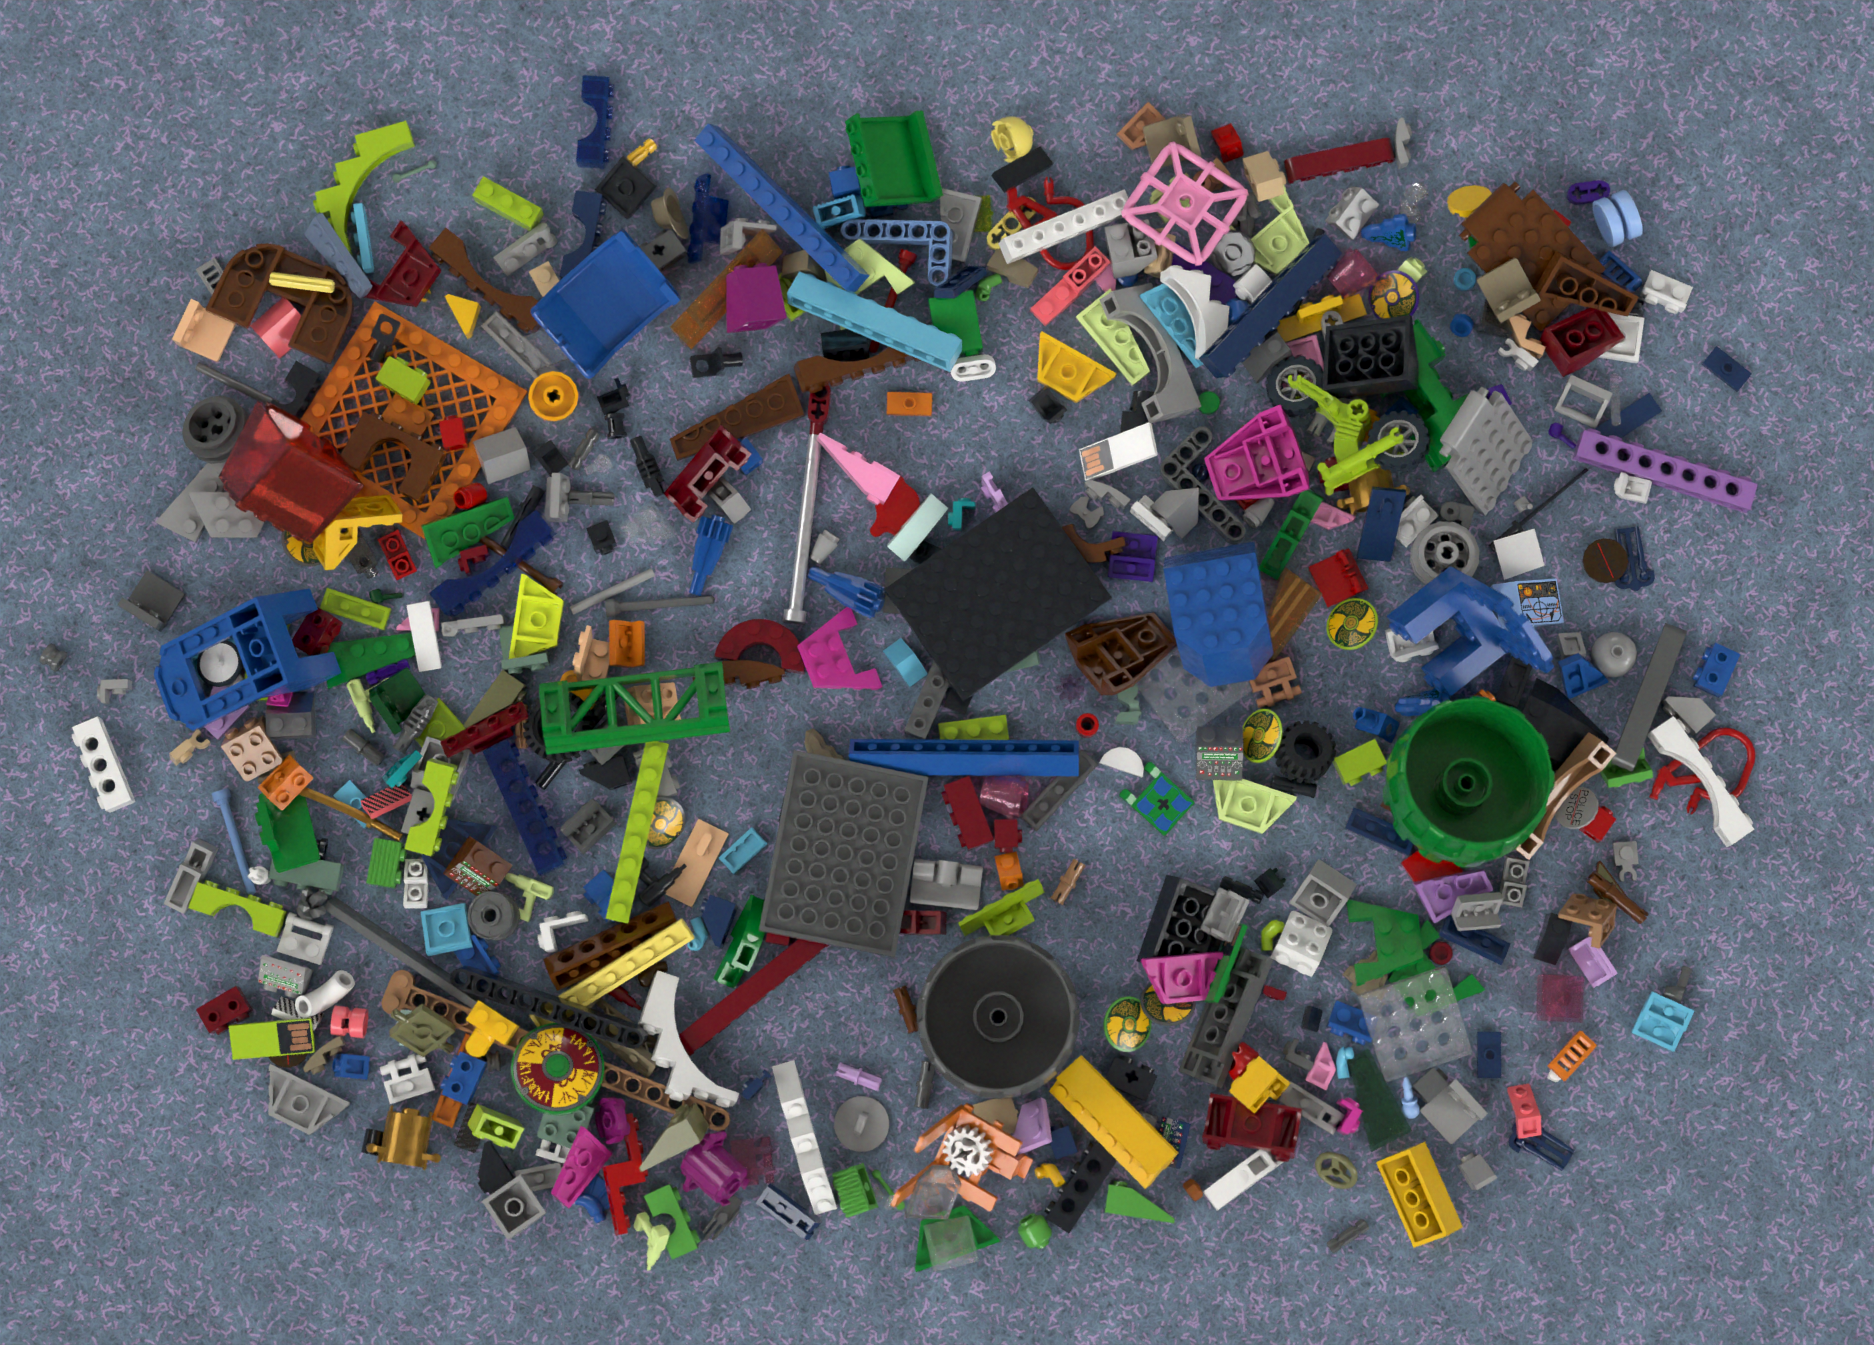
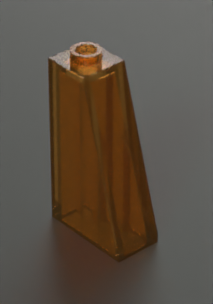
[1267,568,1323,662]

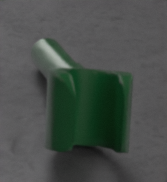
[369,589,402,604]

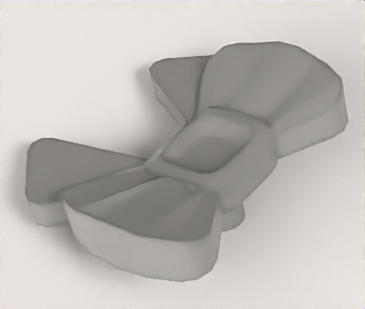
[1069,496,1104,530]

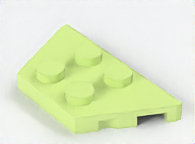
[1213,779,1297,834]

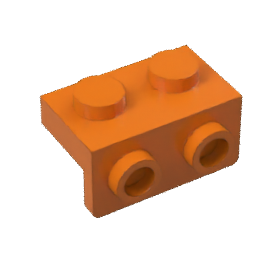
[609,620,645,668]

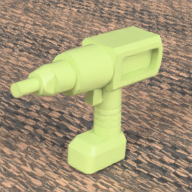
[346,678,388,733]
[505,873,554,922]
[633,1212,670,1270]

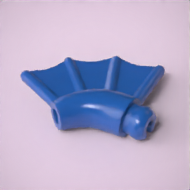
[575,1173,610,1223]

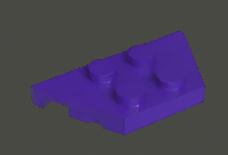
[1172,241,1238,305]

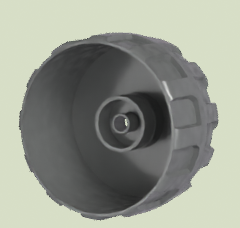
[917,935,1080,1099]

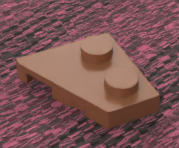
[1116,102,1165,150]

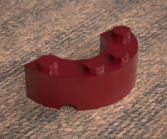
[714,619,806,675]

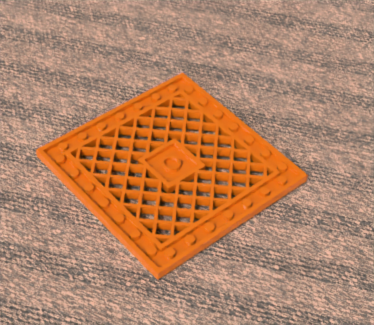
[280,301,528,539]

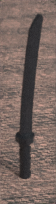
[1489,468,1589,552]

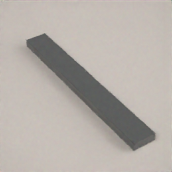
[324,897,486,1009]

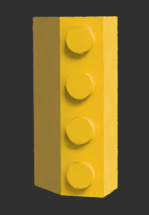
[1376,1142,1463,1248]

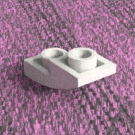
[403,859,428,908]

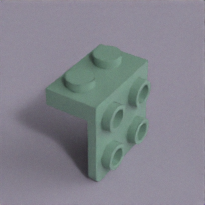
[499,625,550,675]
[537,1100,598,1149]

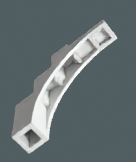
[638,971,739,1108]
[772,1060,837,1215]

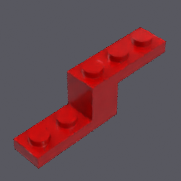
[602,1113,648,1236]

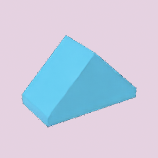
[883,638,928,687]

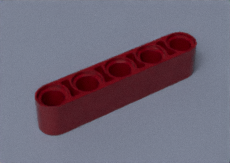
[1283,138,1395,184]

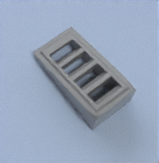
[196,258,223,295]

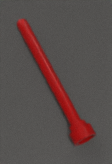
[869,249,917,353]

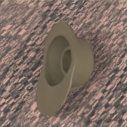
[651,187,689,239]

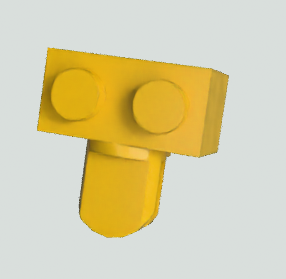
[465,1000,520,1057]

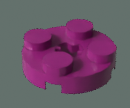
[595,1097,630,1144]

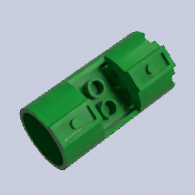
[1380,319,1470,473]

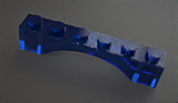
[429,510,557,616]

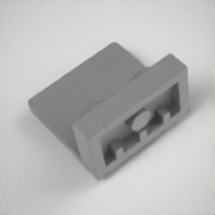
[720,218,777,255]
[1420,1079,1488,1144]

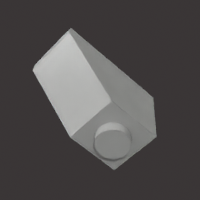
[707,476,751,524]
[1457,1152,1497,1190]

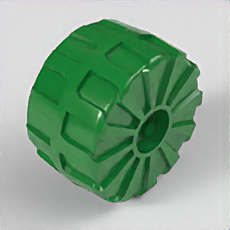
[1382,696,1555,867]

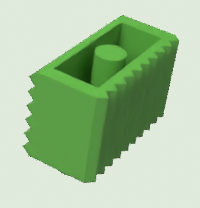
[366,838,407,889]
[832,1163,878,1218]

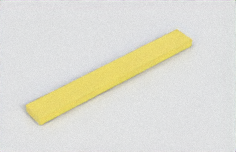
[529,918,695,1027]

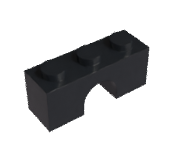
[261,361,321,434]

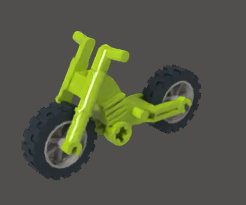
[1266,356,1430,495]

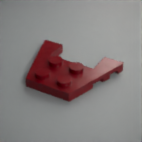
[351,220,442,307]

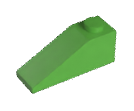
[1104,1181,1175,1223]

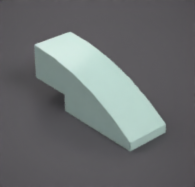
[887,494,948,562]

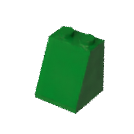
[928,290,983,357]

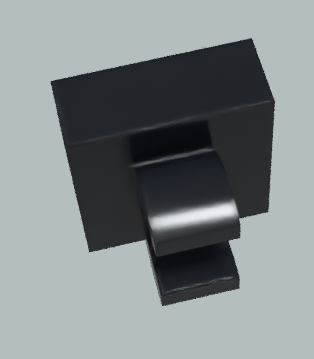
[1254,868,1286,898]

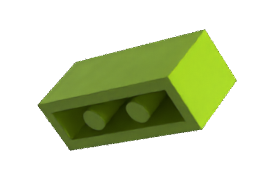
[472,176,544,231]

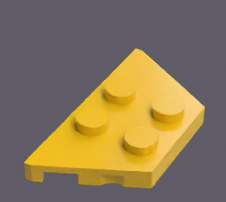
[1037,331,1117,403]

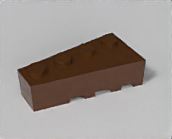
[1534,251,1639,317]

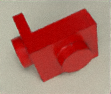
[1211,123,1244,163]

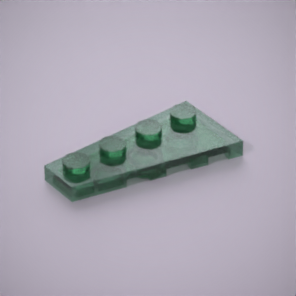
[1347,1049,1412,1152]

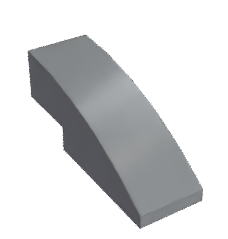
[164,838,219,914]

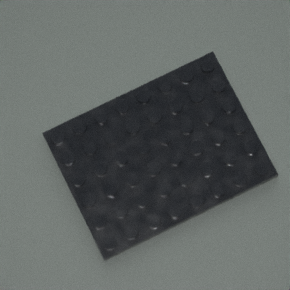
[884,487,1112,702]

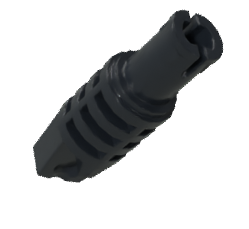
[630,436,664,497]

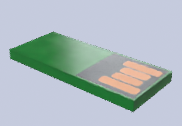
[1201,924,1248,1003]

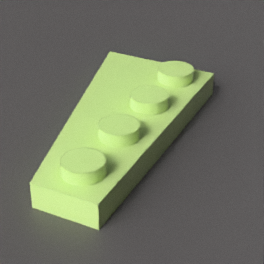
[1076,288,1150,386]

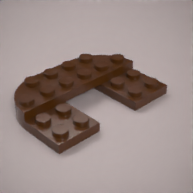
[205,243,354,365]

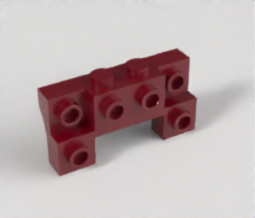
[663,425,752,523]

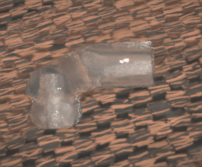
[872,1183,898,1211]

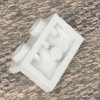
[1640,270,1693,314]
[1130,495,1173,541]
[1396,495,1439,548]

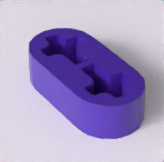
[1567,180,1610,205]

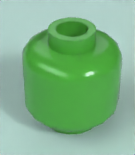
[1018,1213,1052,1249]

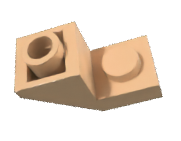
[1506,314,1546,359]

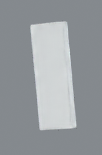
[407,601,442,672]

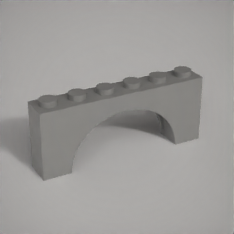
[1100,283,1202,423]

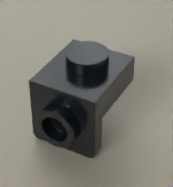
[597,378,630,416]
[1028,386,1067,424]

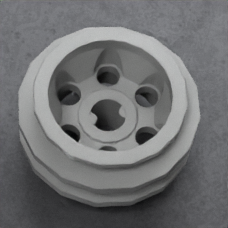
[1410,521,1480,585]

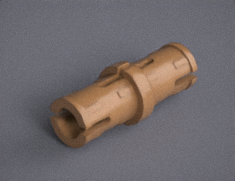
[1050,859,1086,905]

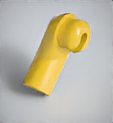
[1034,1163,1065,1187]

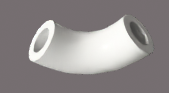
[295,970,355,1018]

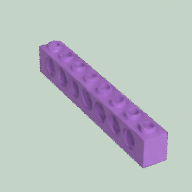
[1573,429,1758,513]

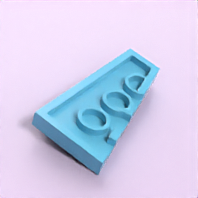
[1139,283,1204,368]

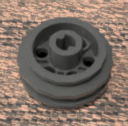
[182,396,252,464]

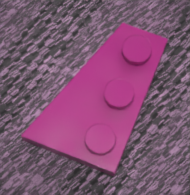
[551,1126,612,1208]

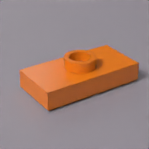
[887,392,932,416]

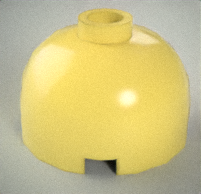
[991,116,1033,163]

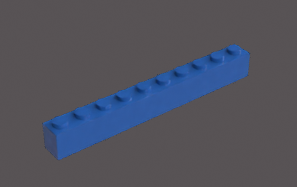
[694,123,870,292]
[849,739,1079,777]

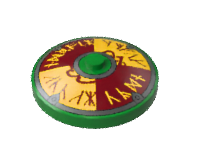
[511,1023,604,1115]

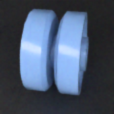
[1593,190,1643,247]

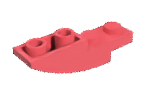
[1030,246,1111,327]

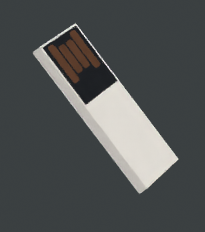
[1079,422,1158,481]

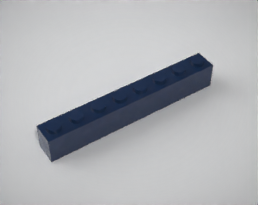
[1199,234,1342,378]

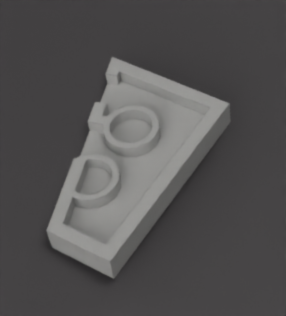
[940,188,983,264]

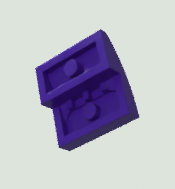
[1108,530,1158,582]

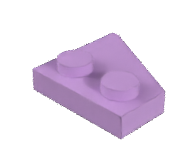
[980,471,1008,513]
[1013,1097,1052,1156]

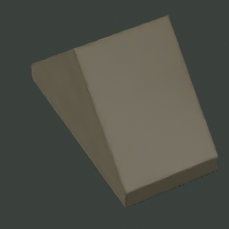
[781,250,826,282]

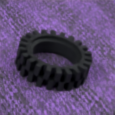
[523,692,596,763]

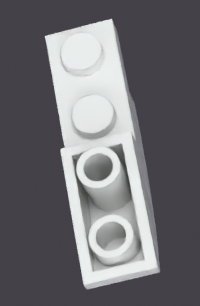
[1204,1150,1284,1211]

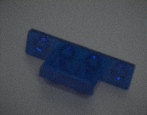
[687,173,729,264]

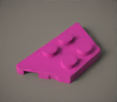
[1141,951,1223,1004]

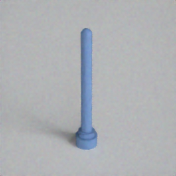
[212,788,256,895]

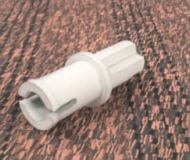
[247,866,271,884]

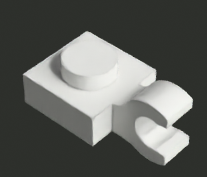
[1498,339,1538,372]

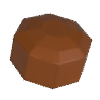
[1182,1179,1203,1201]

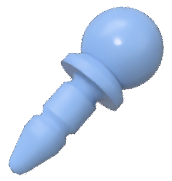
[1401,1077,1420,1119]

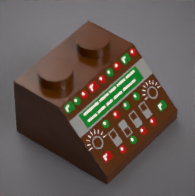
[443,836,513,896]

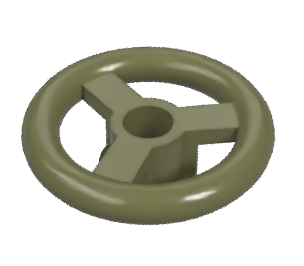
[1315,1152,1358,1189]

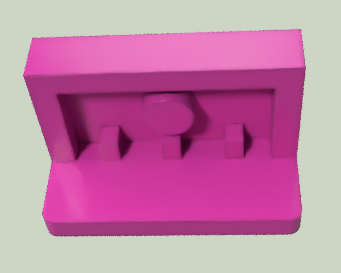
[1336,1097,1362,1135]

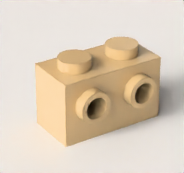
[1243,151,1286,202]

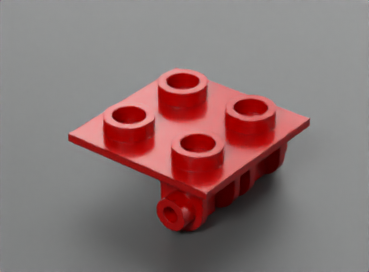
[1308,548,1369,608]

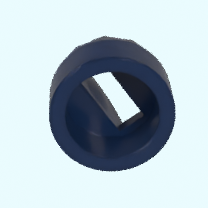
[1191,463,1209,482]

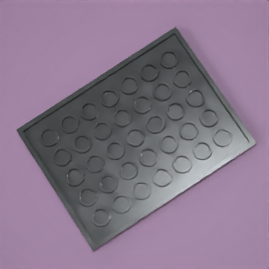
[758,750,928,958]

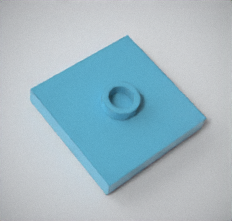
[421,903,473,956]

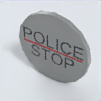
[1555,787,1599,829]

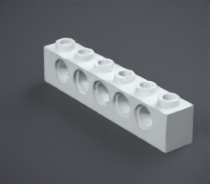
[998,189,1128,264]

